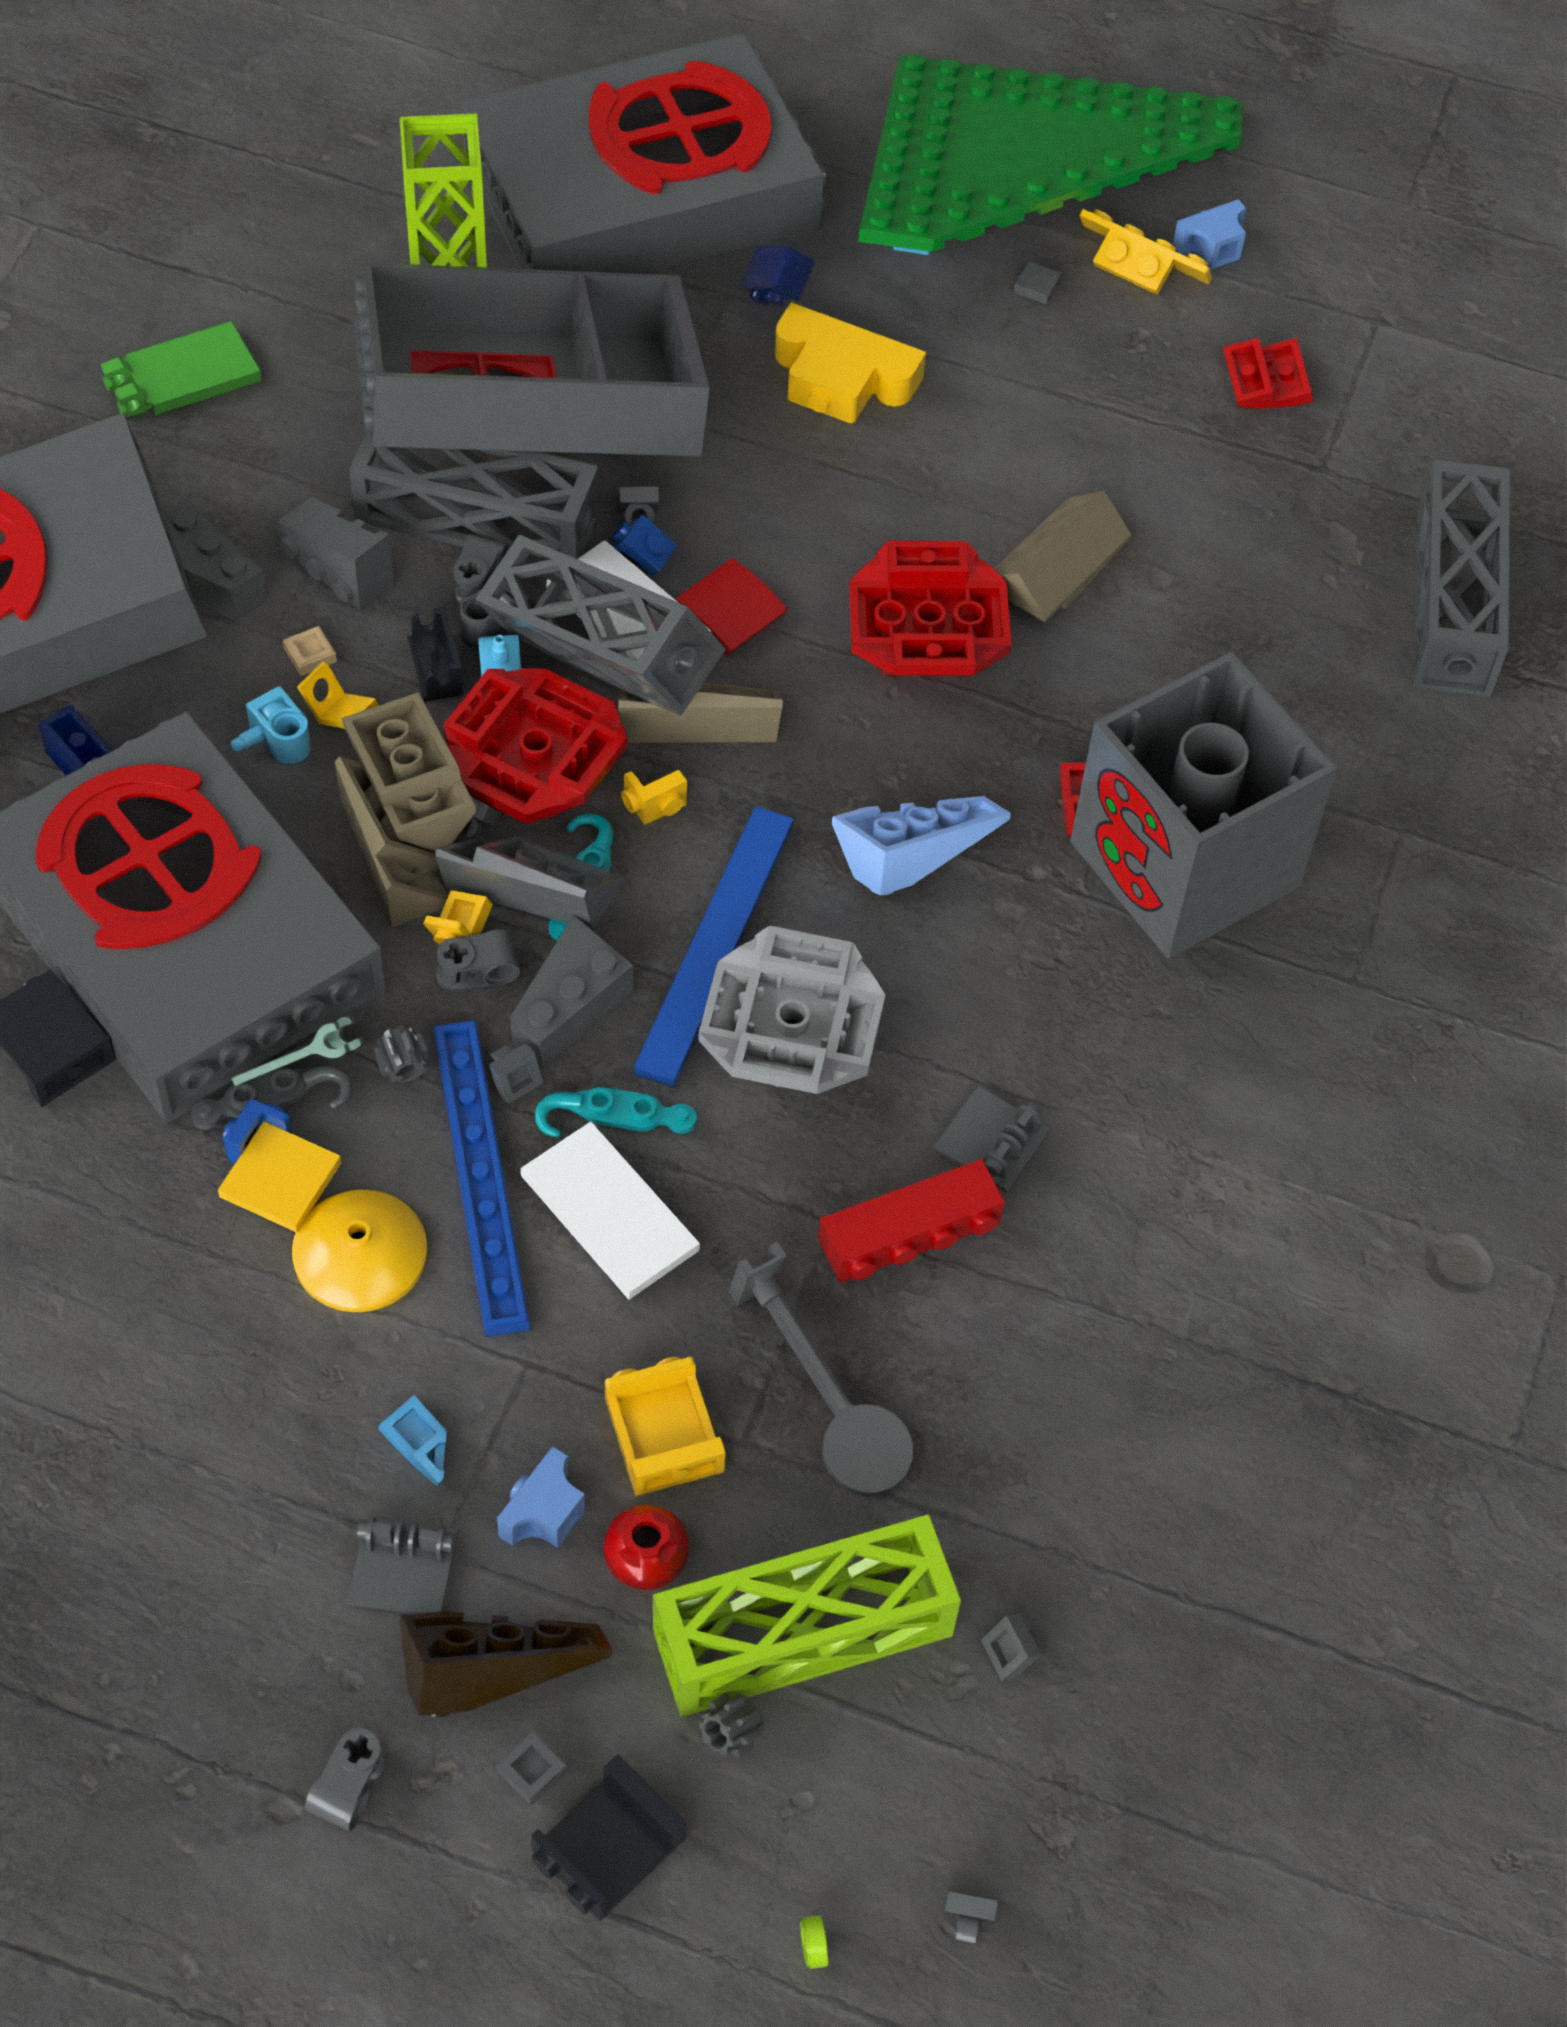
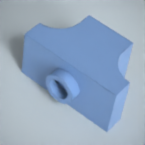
[1173,199,1246,270]
[497,1446,585,1548]

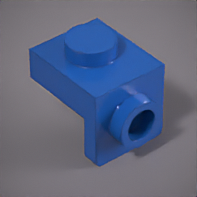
[611,514,677,577]
[223,1098,293,1164]

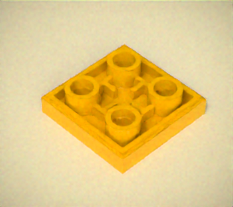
[218,1121,342,1233]

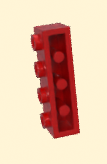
[818,1159,1005,1283]

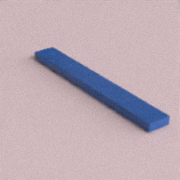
[634,806,794,1088]
[433,1020,530,1337]

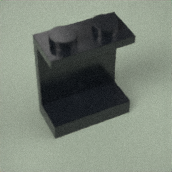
[0,969,115,1107]
[531,1754,687,1921]

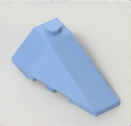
[832,796,1011,896]

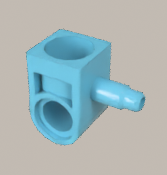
[478,635,521,677]
[230,686,311,764]

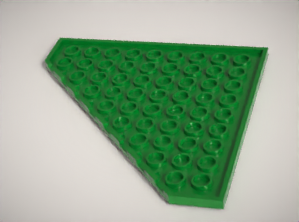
[858,54,1243,252]

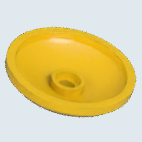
[292,1189,428,1312]

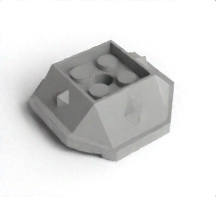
[699,925,886,1094]

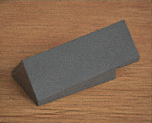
[435,836,624,931]

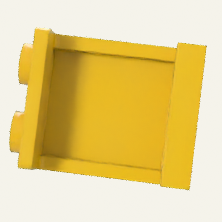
[605,1357,725,1497]

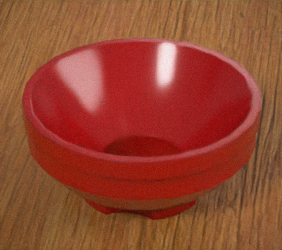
[604,1505,689,1590]

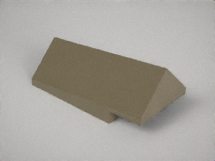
[993,490,1131,622]
[617,682,783,743]
[341,692,476,852]
[335,756,448,928]

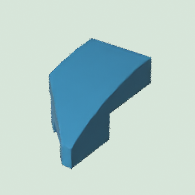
[378,1395,447,1486]

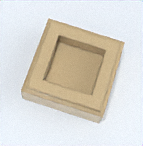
[283,626,337,676]

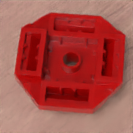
[443,668,627,825]

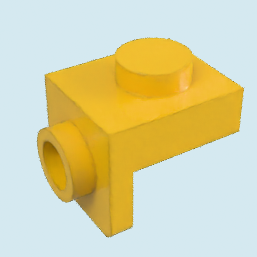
[621,770,687,825]
[423,890,493,945]

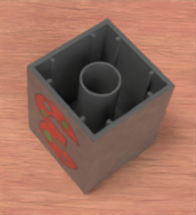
[1070,651,1337,959]

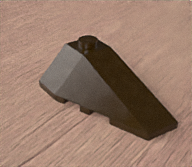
[400,1611,612,1717]

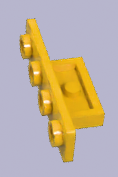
[1079,209,1212,295]

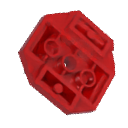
[848,541,1012,677]

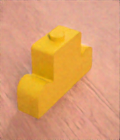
[775,302,926,423]

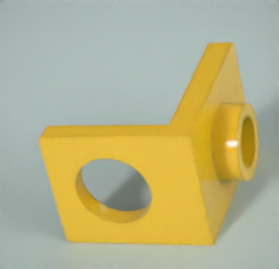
[297,662,379,729]

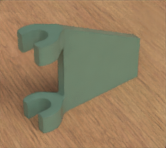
[231,1015,365,1086]

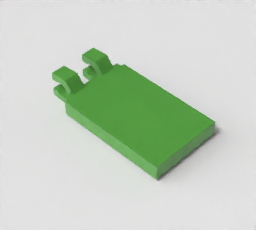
[101,321,261,417]

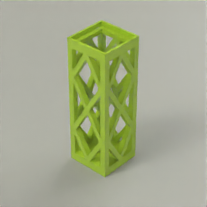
[399,113,487,268]
[653,1514,961,1718]

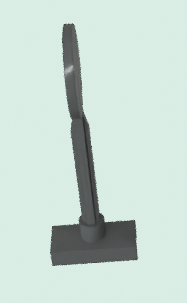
[728,1241,913,1495]

